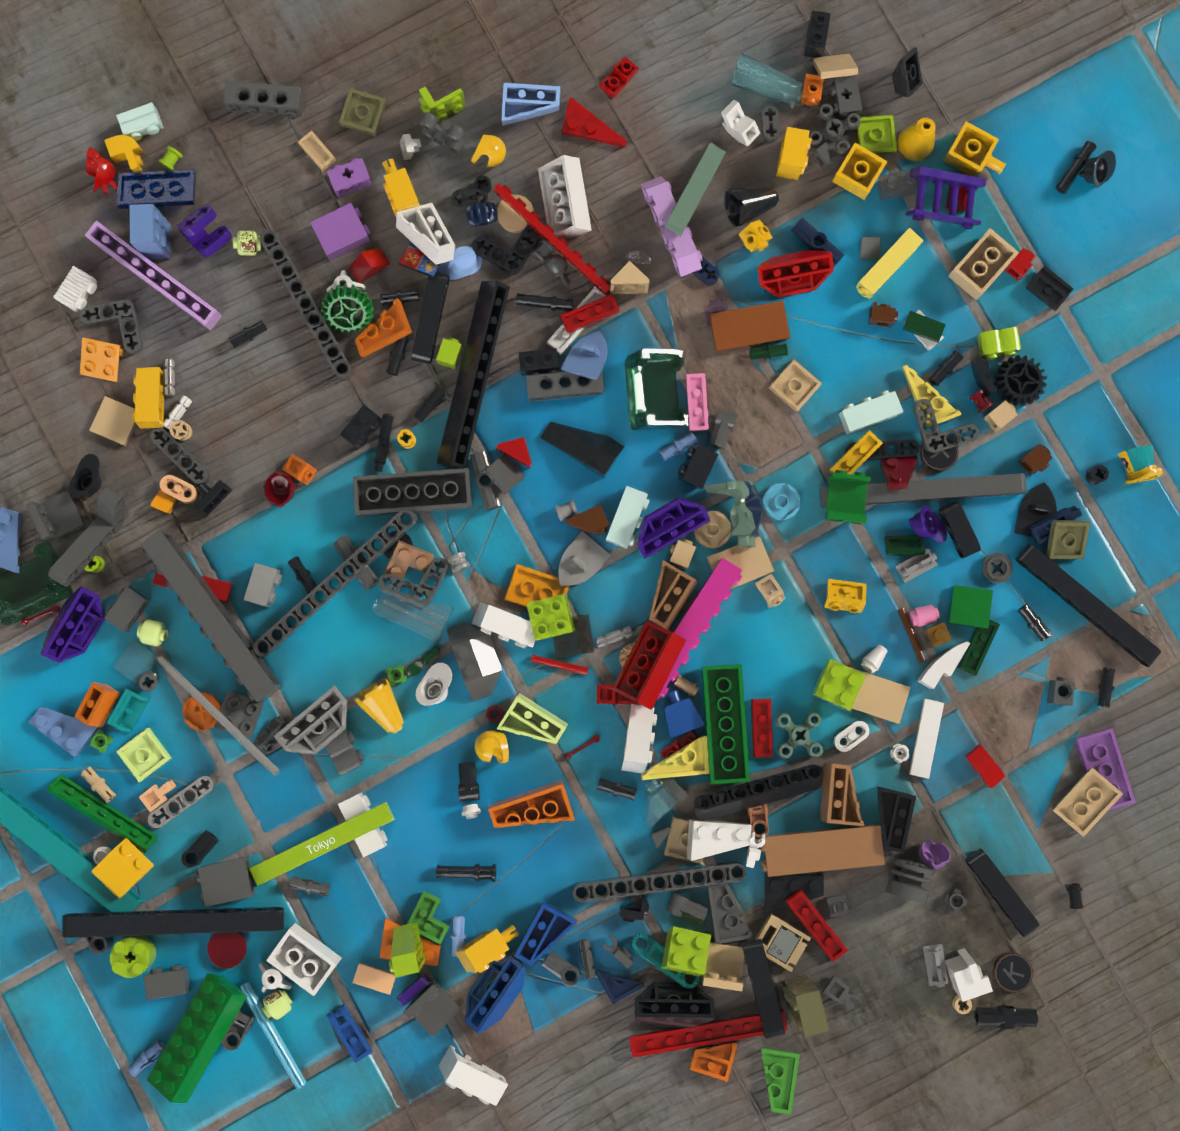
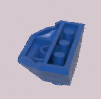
[465,955,525,1034]

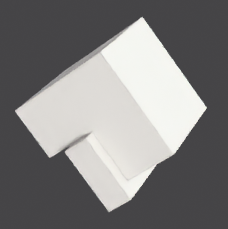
[945,948,993,1002]

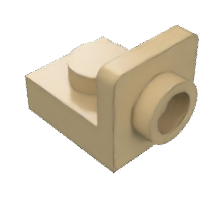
[755,574,785,608]

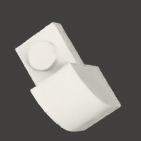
[721,100,760,146]

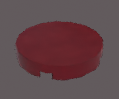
[207,932,248,969]

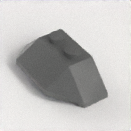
[447,623,502,701]

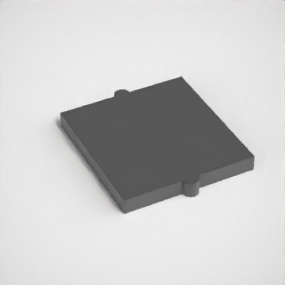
[484,454,525,494]

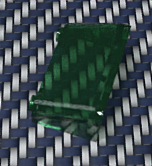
[625,349,689,430]
[0,540,73,625]

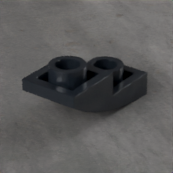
[971,355,997,397]

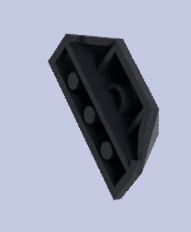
[635,982,715,1027]

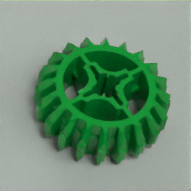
[321,283,374,334]

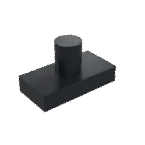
[193,480,232,518]

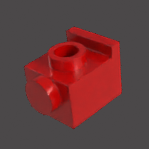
[1004,248,1035,282]

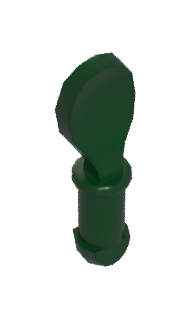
[406,647,440,676]

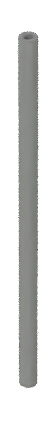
[156,655,280,776]

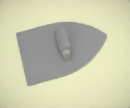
[558,531,611,586]

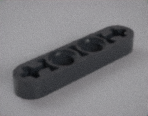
[844,439,920,461]

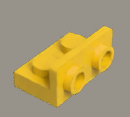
[824,579,866,613]

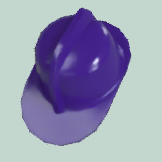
[908,506,947,543]

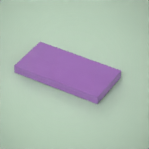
[1074,728,1136,811]

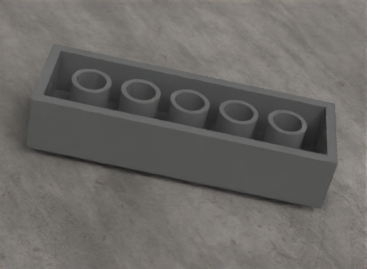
[353,468,473,518]

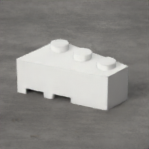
[471,603,535,649]
[621,704,657,773]
[686,819,752,861]
[438,1045,508,1106]

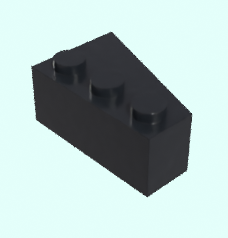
[877,786,916,854]

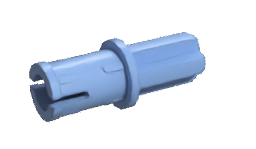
[450,916,466,957]

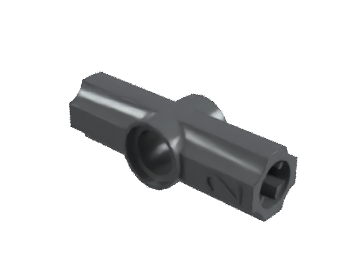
[470,451,501,511]
[333,535,379,591]

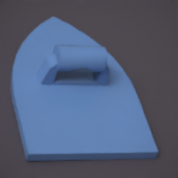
[561,331,608,380]

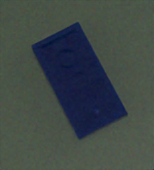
[116,169,196,209]

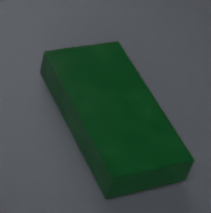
[903,311,946,343]
[884,535,926,556]

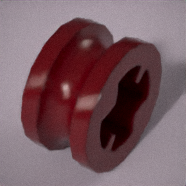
[486,705,504,722]

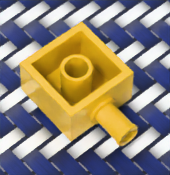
[943,121,1006,177]
[382,159,420,217]
[455,925,519,973]

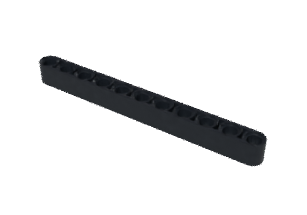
[62,907,284,938]

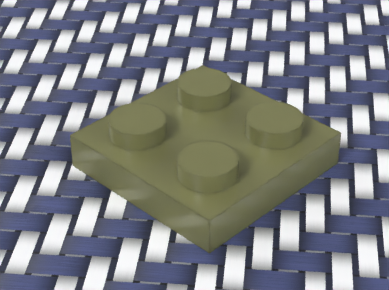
[339,88,387,136]
[1046,520,1090,559]

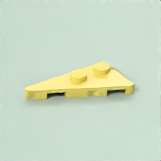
[902,365,962,429]
[641,735,709,780]

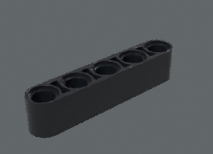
[411,273,450,364]
[965,848,1040,937]
[742,939,785,1039]

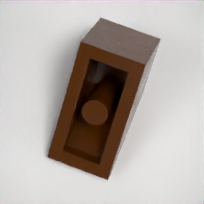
[565,504,610,536]

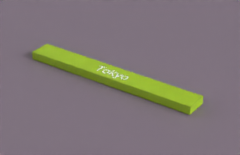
[249,802,395,886]

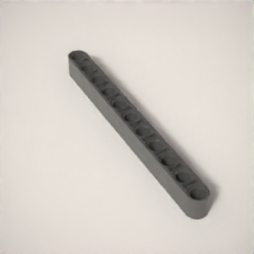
[819,473,1027,508]
[253,510,417,657]

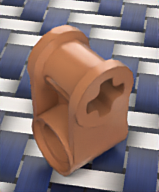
[746,804,769,838]

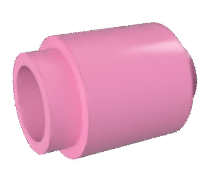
[909,604,939,627]

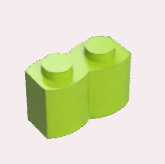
[977,327,1021,360]

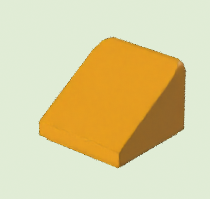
[150,490,177,514]

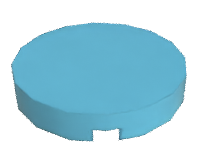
[762,483,800,521]

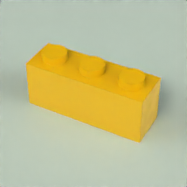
[132,367,164,429]

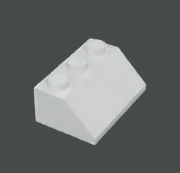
[266,923,342,996]

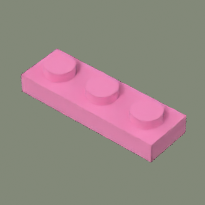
[686,373,709,432]

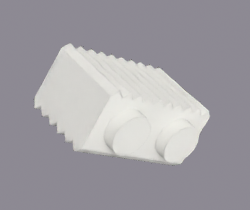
[53,266,98,313]

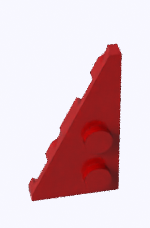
[562,97,626,148]

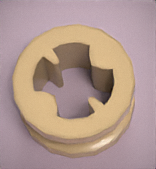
[952,995,972,1014]

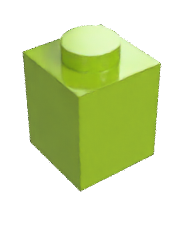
[436,338,463,369]

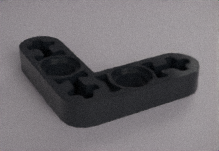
[472,225,541,275]

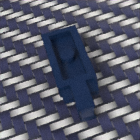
[1030,506,1082,545]

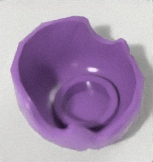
[918,840,951,870]

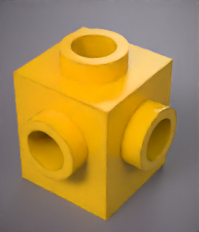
[738,220,773,252]

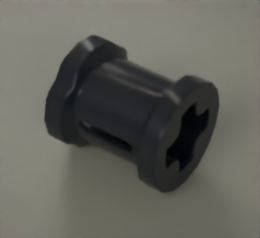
[1085,465,1109,485]

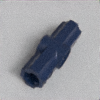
[791,217,844,267]

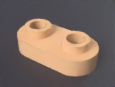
[160,475,198,504]

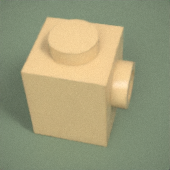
[668,539,696,570]

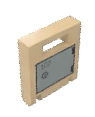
[755,913,811,972]

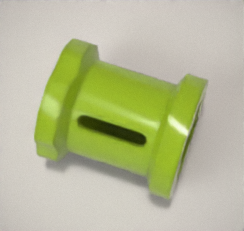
[158,146,183,172]
[84,556,105,573]

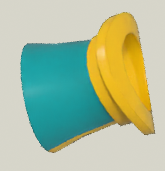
[1118,445,1163,484]

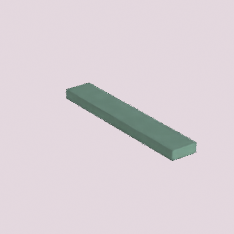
[665,142,726,236]

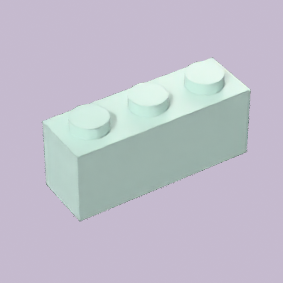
[839,390,903,435]
[606,486,650,549]

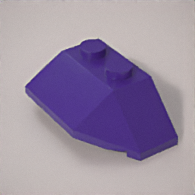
[637,498,711,559]
[40,586,105,663]

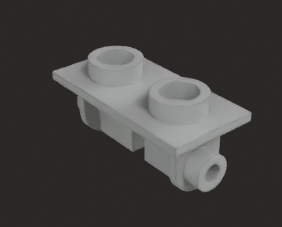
[895,548,938,583]
[923,944,948,987]

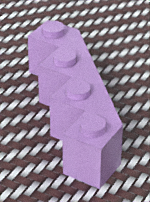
[640,176,703,277]

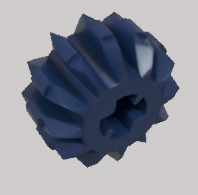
[466,202,498,227]

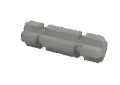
[163,359,175,396]
[595,626,633,648]

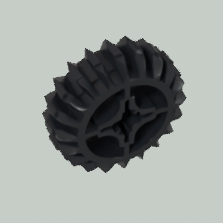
[994,355,1047,406]

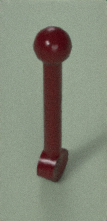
[21,605,60,626]
[564,735,600,760]

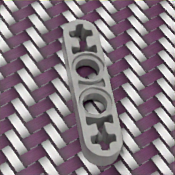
[148,775,216,828]

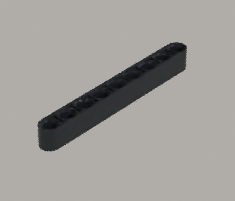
[1015,544,1161,667]

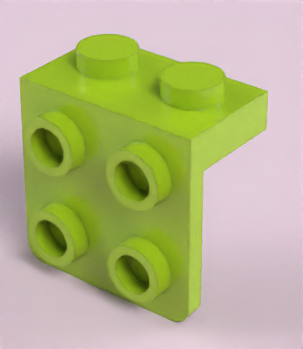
[418,86,465,122]

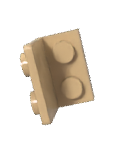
[701,942,744,991]

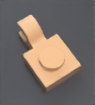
[139,780,176,812]

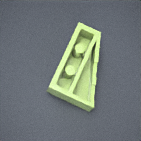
[497,693,568,744]

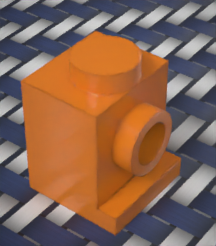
[800,74,824,106]

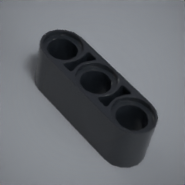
[939,501,981,559]

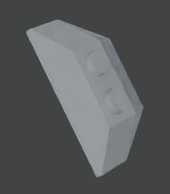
[274,685,347,754]

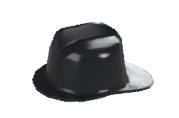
[1079,150,1116,188]
[69,454,102,497]

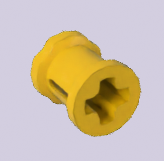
[397,429,416,449]

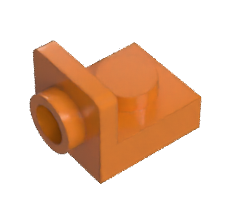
[282,454,317,485]

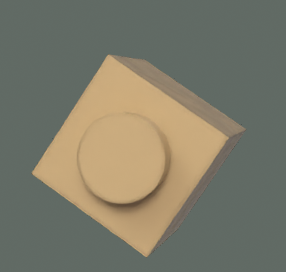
[983,400,1018,432]

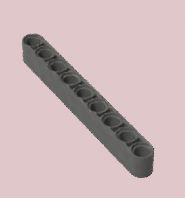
[260,229,353,380]
[573,861,746,902]

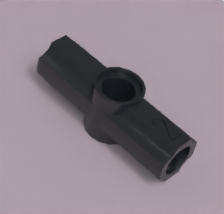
[974,1005,1038,1029]

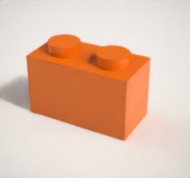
[74,682,121,727]

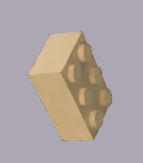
[948,228,1019,300]

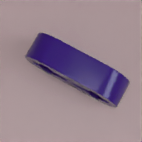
[397,974,431,1006]

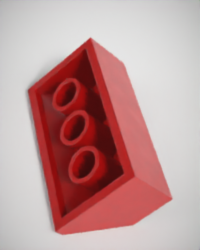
[612,621,686,710]

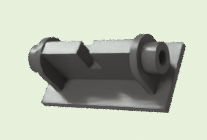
[253,715,289,755]

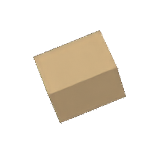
[610,261,649,294]

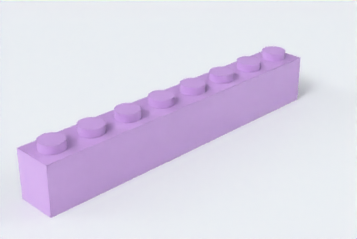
[85,221,222,331]

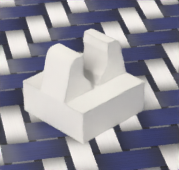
[399,134,422,160]

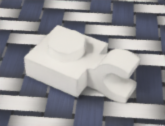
[746,832,765,868]

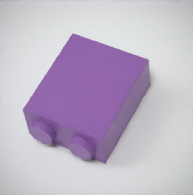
[310,203,371,261]

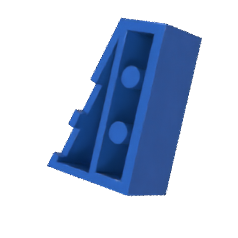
[514,900,577,966]

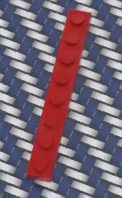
[494,183,611,295]
[629,1009,788,1058]

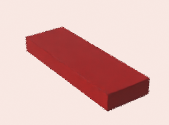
[560,294,620,334]
[751,699,773,757]

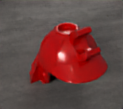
[86,147,117,195]

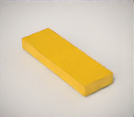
[829,430,883,475]

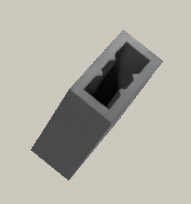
[196,856,256,907]

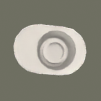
[415,663,452,706]

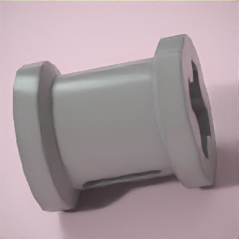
[555,499,578,522]

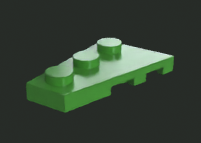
[760,1046,800,1114]

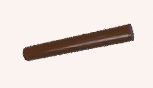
[897,607,927,663]

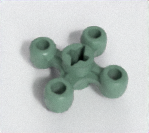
[775,712,823,759]

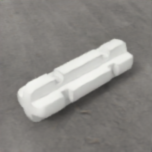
[163,395,192,430]

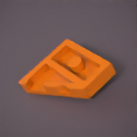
[689,1042,738,1082]

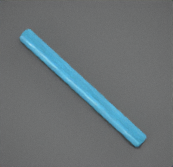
[239,982,306,1089]

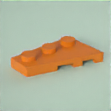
[355,298,412,358]
[379,917,441,966]

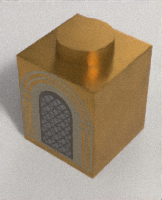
[921,622,952,648]

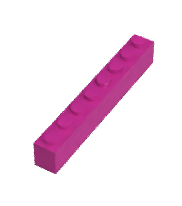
[657,558,742,700]

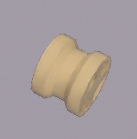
[170,420,193,441]

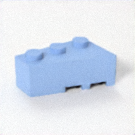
[501,83,561,126]

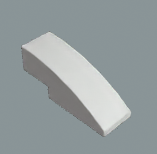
[917,641,970,689]

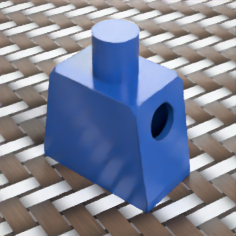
[663,690,705,738]

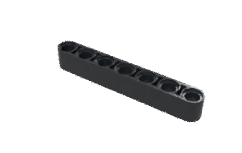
[694,764,823,821]

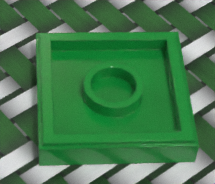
[949,585,993,629]

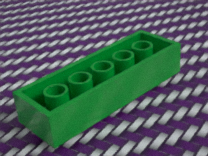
[701,664,750,784]
[147,973,247,1103]

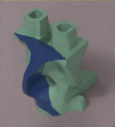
[705,481,762,548]

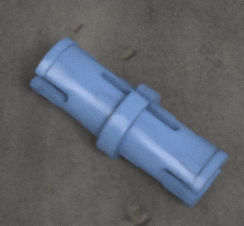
[659,432,697,461]
[128,1039,166,1077]

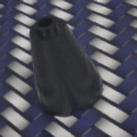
[724,188,779,227]

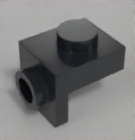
[619,898,649,922]

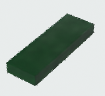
[957,620,1000,676]

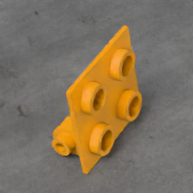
[80,337,124,382]

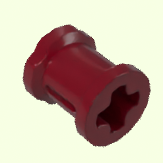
[969,389,993,413]

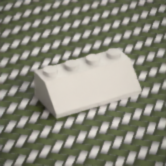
[538,155,592,239]

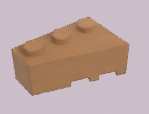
[649,560,697,630]
[819,762,864,826]

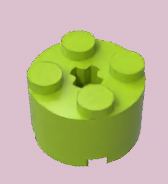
[110,935,156,978]

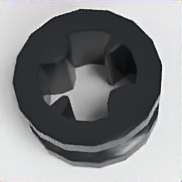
[474,176,491,194]

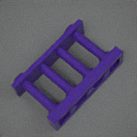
[905,167,986,229]

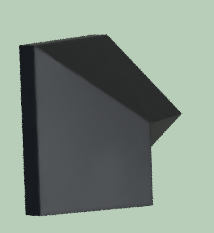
[892,47,923,97]

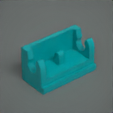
[107,688,150,733]

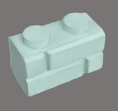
[116,102,164,141]

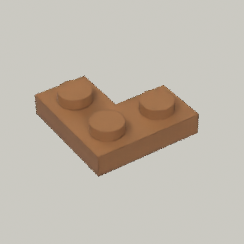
[383,540,434,579]

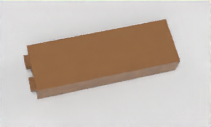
[759,824,885,877]

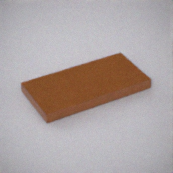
[709,301,790,352]

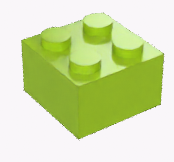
[812,659,866,711]
[661,926,711,977]

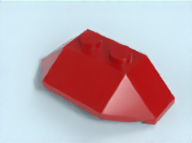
[757,250,834,298]

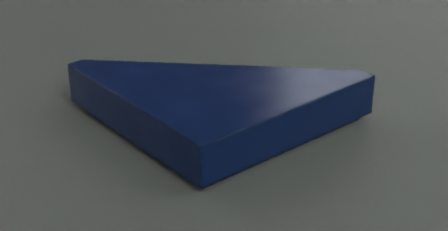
[595,969,644,1004]

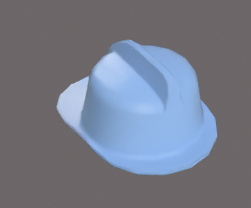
[438,246,482,280]

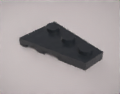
[764,874,824,915]

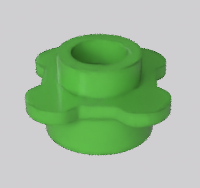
[386,664,407,686]
[90,730,113,753]

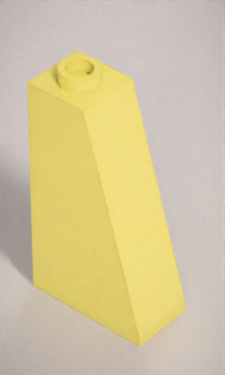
[856,228,924,299]

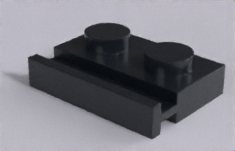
[1026,266,1074,311]

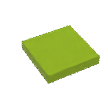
[855,115,897,155]

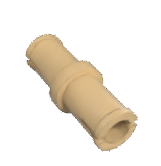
[81,766,116,803]

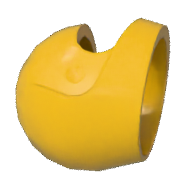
[471,134,506,167]
[475,730,509,764]

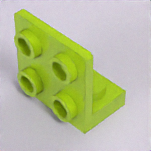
[526,593,576,641]

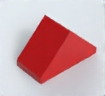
[349,248,390,284]
[496,437,532,468]

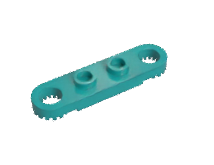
[631,934,699,989]

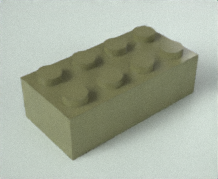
[782,975,829,1037]

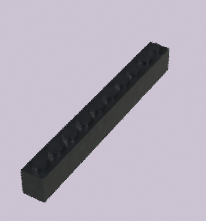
[437,280,510,469]

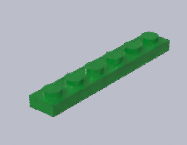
[47,774,158,853]

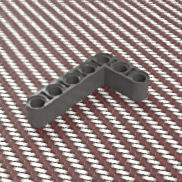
[48,487,125,587]

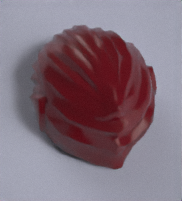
[263,471,296,508]

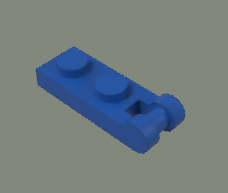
[327,1003,373,1063]

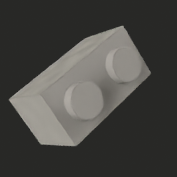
[244,563,282,607]

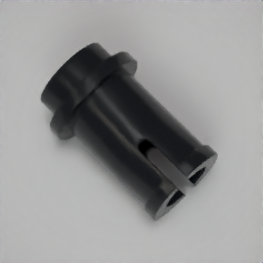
[1066,883,1083,909]

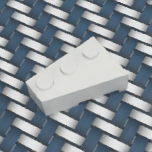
[396,203,455,265]

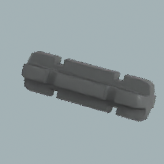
[578,939,595,979]

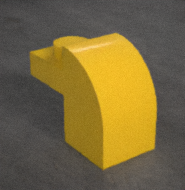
[104,135,144,176]

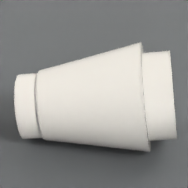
[861,645,888,674]

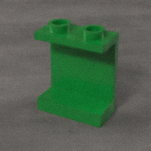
[824,470,871,525]

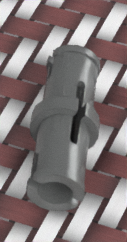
[289,876,331,897]

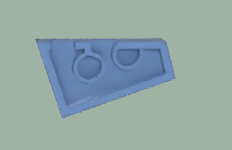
[0,507,22,573]
[29,707,99,757]

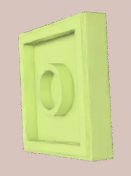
[116,728,172,782]

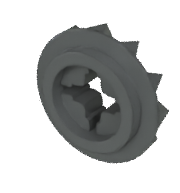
[982,553,1013,583]

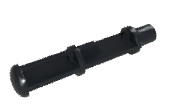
[374,414,394,472]

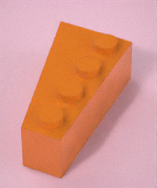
[488,780,575,828]

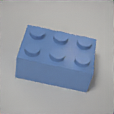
[129,204,172,260]

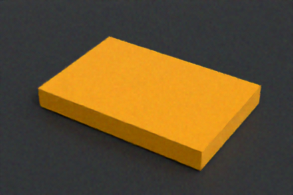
[504,564,569,608]

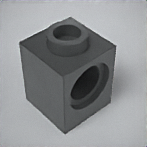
[1047,677,1075,706]

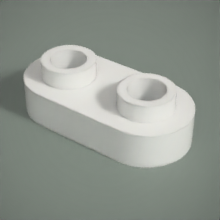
[833,721,869,752]

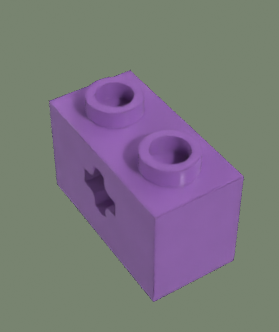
[327,158,372,198]

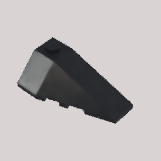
[540,422,625,478]

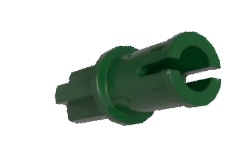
[749,344,788,360]

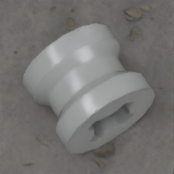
[447,552,470,573]

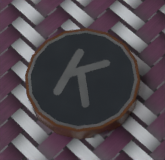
[920,435,959,472]
[993,952,1033,993]

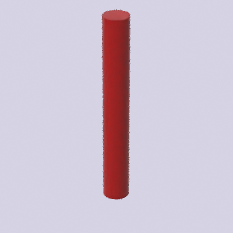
[531,655,588,675]

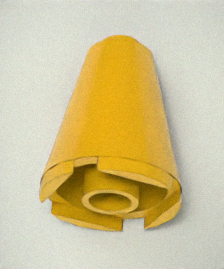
[897,118,935,162]
[354,678,404,734]

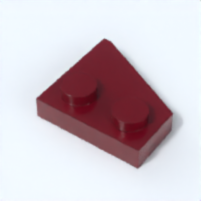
[880,456,918,490]

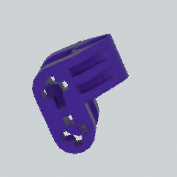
[177,205,232,257]

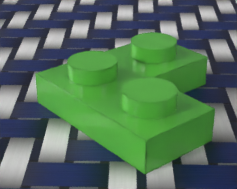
[407,890,450,944]

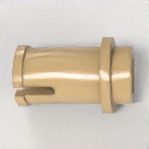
[674,675,699,697]

